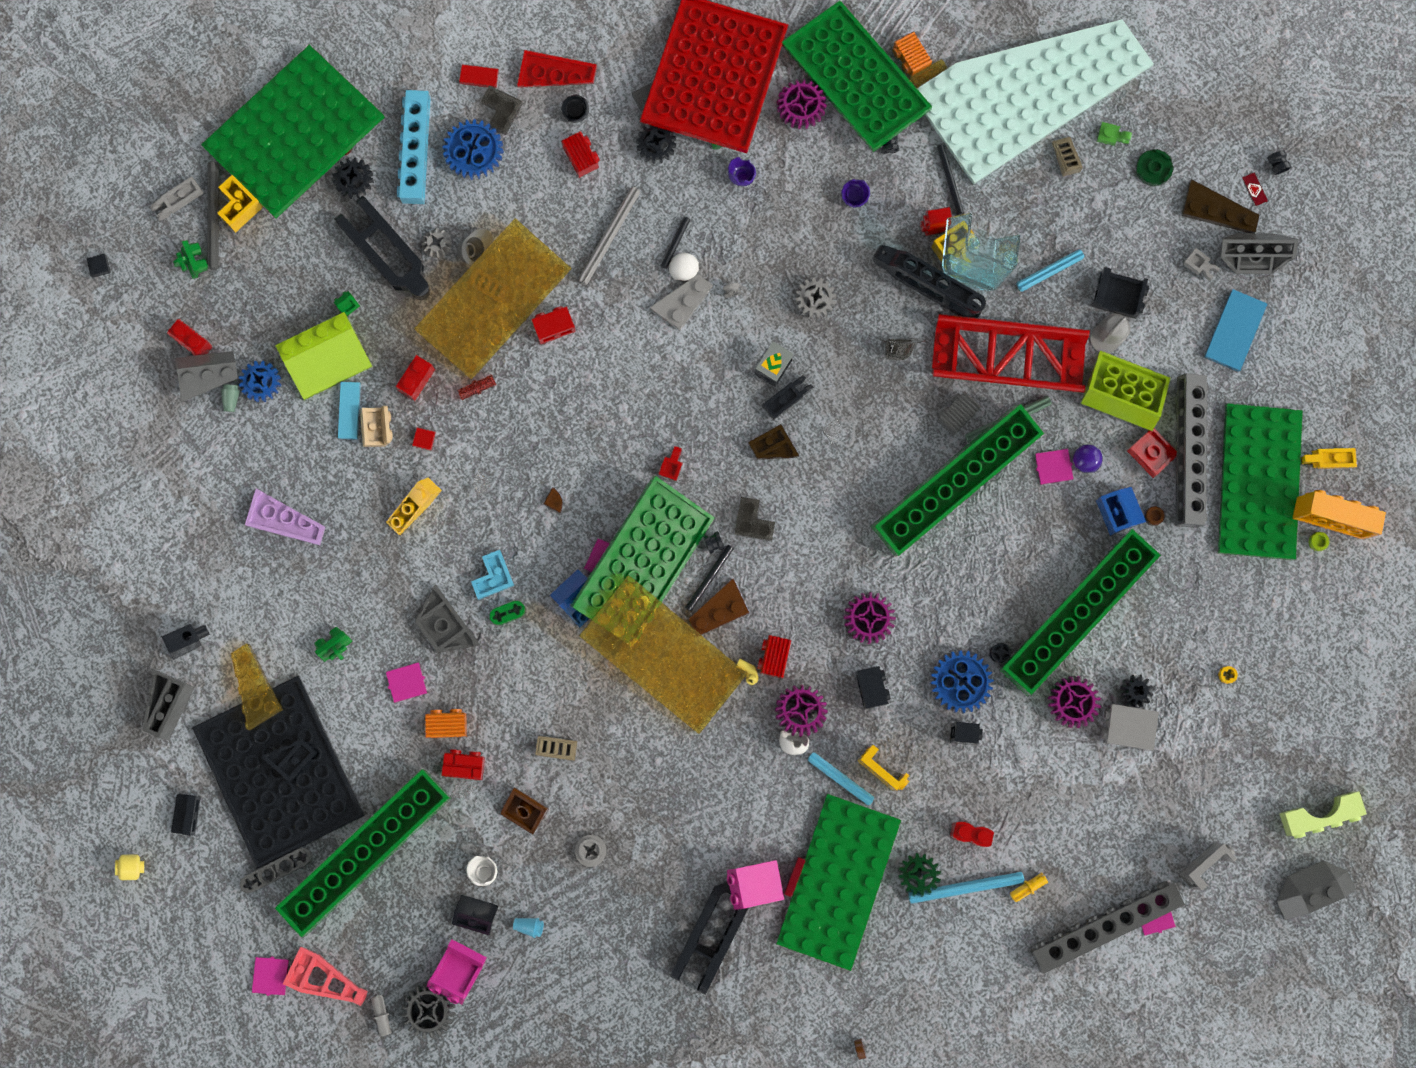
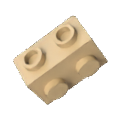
[360,406,393,447]

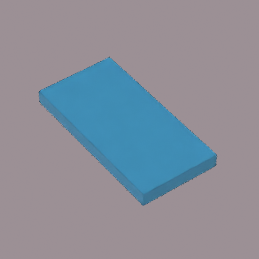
[1204,289,1267,372]

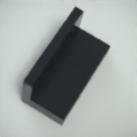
[171,794,201,836]
[452,895,498,935]

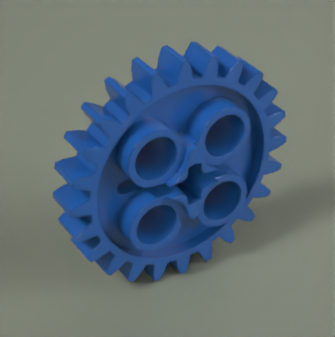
[442,119,504,180]
[930,650,994,714]

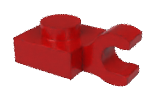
[658,446,683,482]

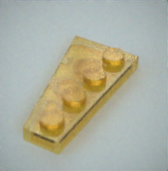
[231,643,282,730]

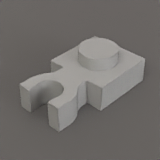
[1183,248,1220,281]

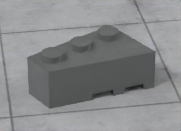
[143,669,195,741]

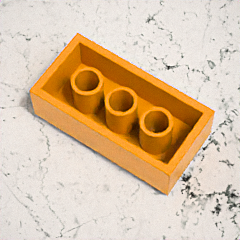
[1293,490,1386,540]

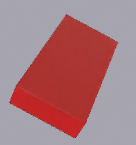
[459,64,499,89]

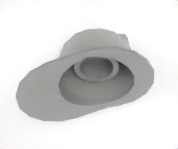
[1090,313,1131,353]

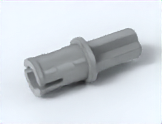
[371,995,392,1037]

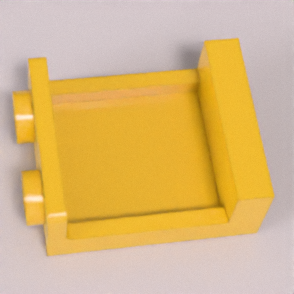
[857,745,910,791]

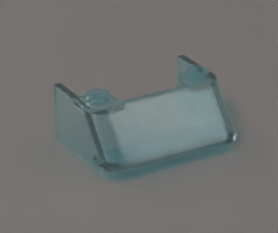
[942,213,1021,292]

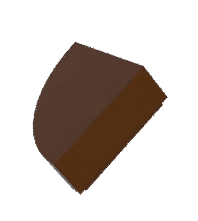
[543,487,563,513]

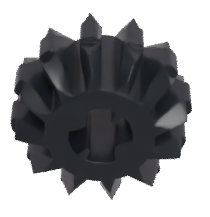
[1120,675,1154,707]

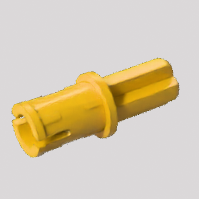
[1010,872,1048,902]

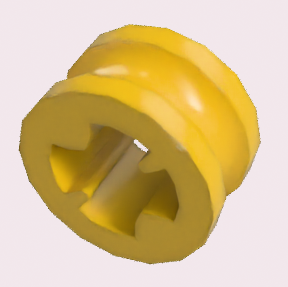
[1218,666,1238,684]

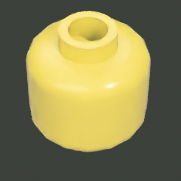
[115,854,144,881]

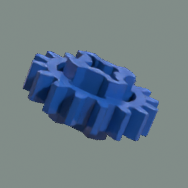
[239,361,281,402]

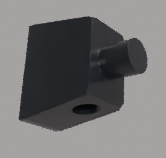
[161,624,210,660]

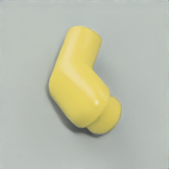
[736,659,759,685]

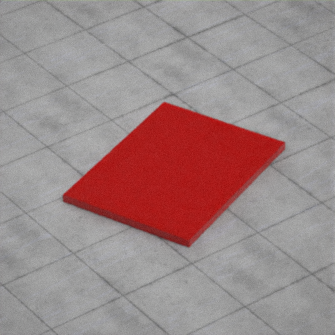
[640,0,789,154]

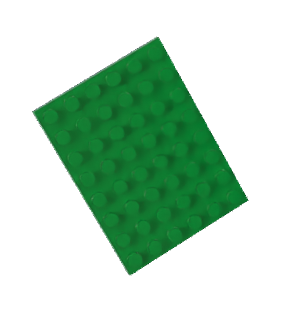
[201,44,385,219]

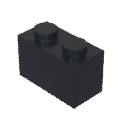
[855,666,891,710]
[950,722,983,745]

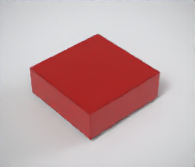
[412,427,436,451]

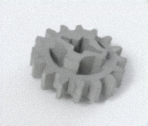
[795,278,836,319]

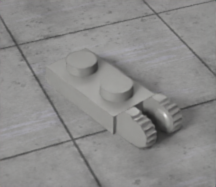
[150,177,204,221]

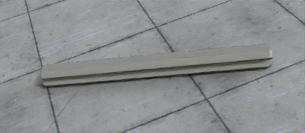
[578,186,640,285]

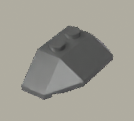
[1220,233,1298,274]
[1276,860,1356,920]

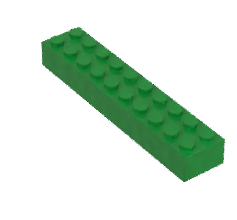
[870,404,1044,556]
[999,529,1161,697]
[275,769,451,938]

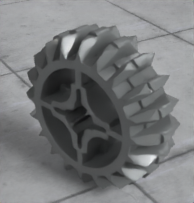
[401,983,456,1038]

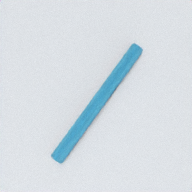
[908,872,1024,903]

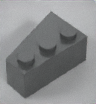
[175,351,238,402]

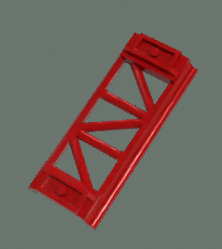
[931,314,1090,393]

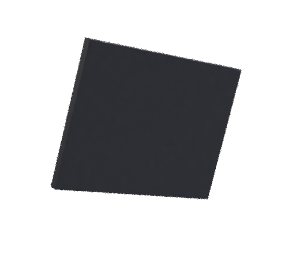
[192,675,365,869]

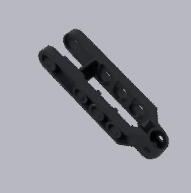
[334,195,431,300]
[873,245,986,318]
[670,882,748,995]

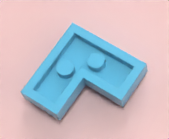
[471,550,514,600]

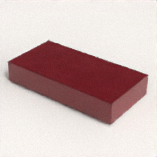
[783,857,805,897]

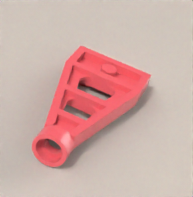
[283,947,368,1006]

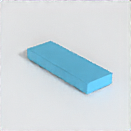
[338,382,361,439]

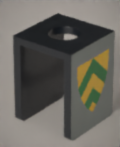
[755,342,793,387]

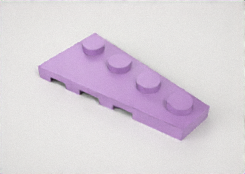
[245,489,325,546]

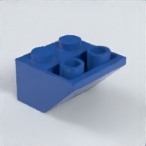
[1096,487,1146,536]
[550,569,589,628]

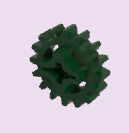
[898,853,941,897]

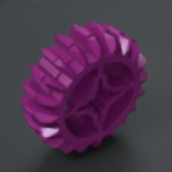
[777,79,827,130]
[843,592,896,644]
[1048,676,1101,728]
[775,684,828,737]

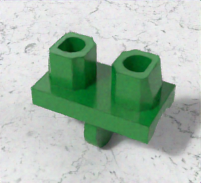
[173,240,208,279]
[314,627,353,662]

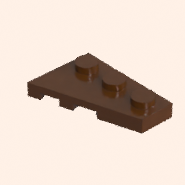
[689,578,749,637]

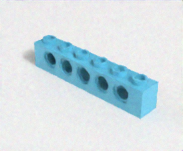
[397,90,431,204]

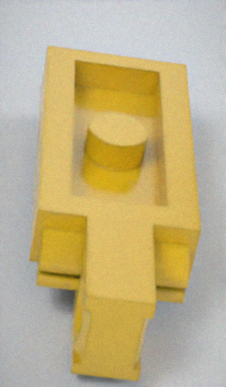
[1301,448,1357,469]

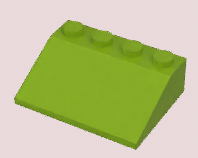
[275,312,372,400]
[1081,351,1171,431]

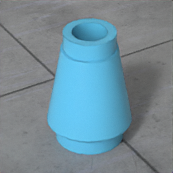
[513,918,544,938]

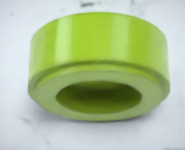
[1308,532,1330,551]

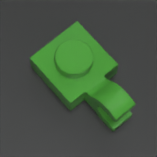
[1097,122,1132,146]

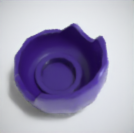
[728,157,756,186]
[841,179,870,208]
[1073,444,1103,473]

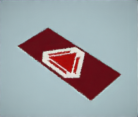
[1242,172,1268,206]

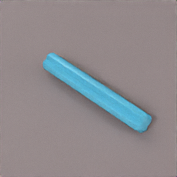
[1016,249,1084,292]
[808,752,874,805]

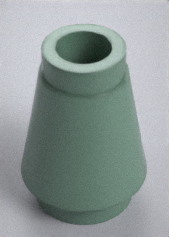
[221,384,240,412]

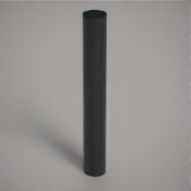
[660,217,690,269]

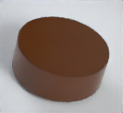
[1144,506,1165,526]
[854,1038,867,1060]

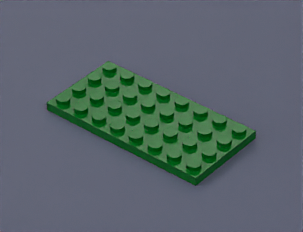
[782,0,932,152]
[1218,403,1303,560]
[571,475,715,647]
[776,794,901,971]

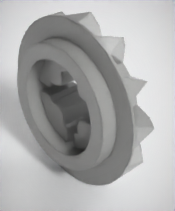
[422,228,452,258]
[575,835,606,867]

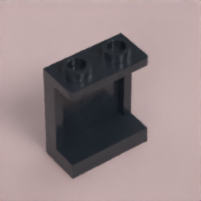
[1092,267,1149,319]

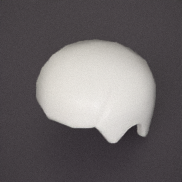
[669,253,699,281]
[779,729,809,755]
[466,856,498,886]

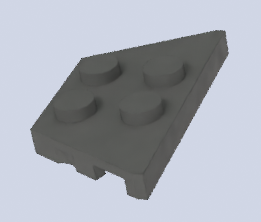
[415,585,480,653]

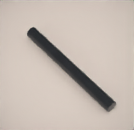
[937,144,965,216]
[685,545,734,612]

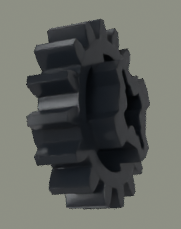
[636,125,676,164]
[332,157,374,199]

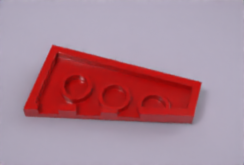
[517,50,597,88]

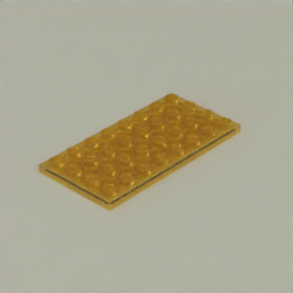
[414,218,572,380]
[579,575,748,734]

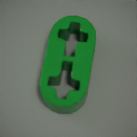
[490,601,526,626]

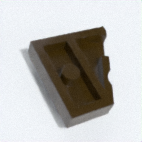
[748,424,799,460]

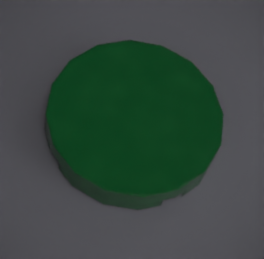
[1136,149,1174,186]

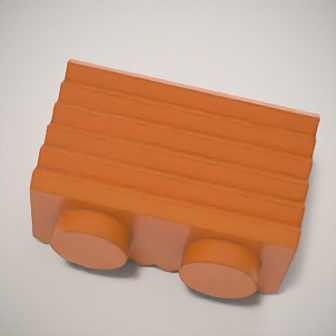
[892,31,932,78]
[425,709,467,738]

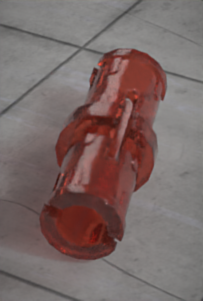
[457,374,496,401]

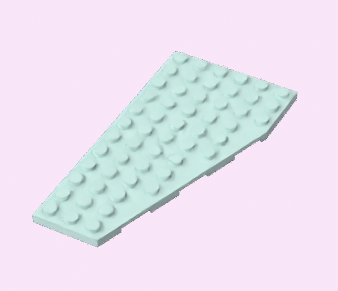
[917,19,1154,185]

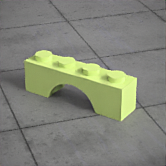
[1279,791,1367,839]

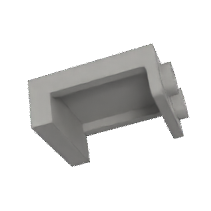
[1101,704,1159,751]
[1179,844,1237,891]

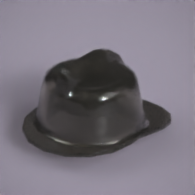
[880,338,926,361]

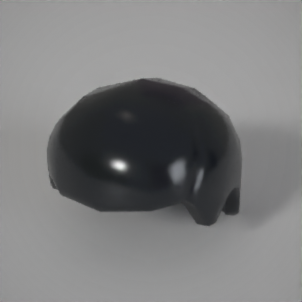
[561,94,589,123]

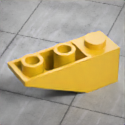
[386,478,442,535]

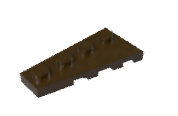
[1181,179,1260,233]

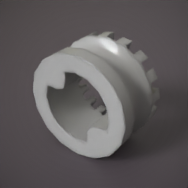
[723,283,741,298]

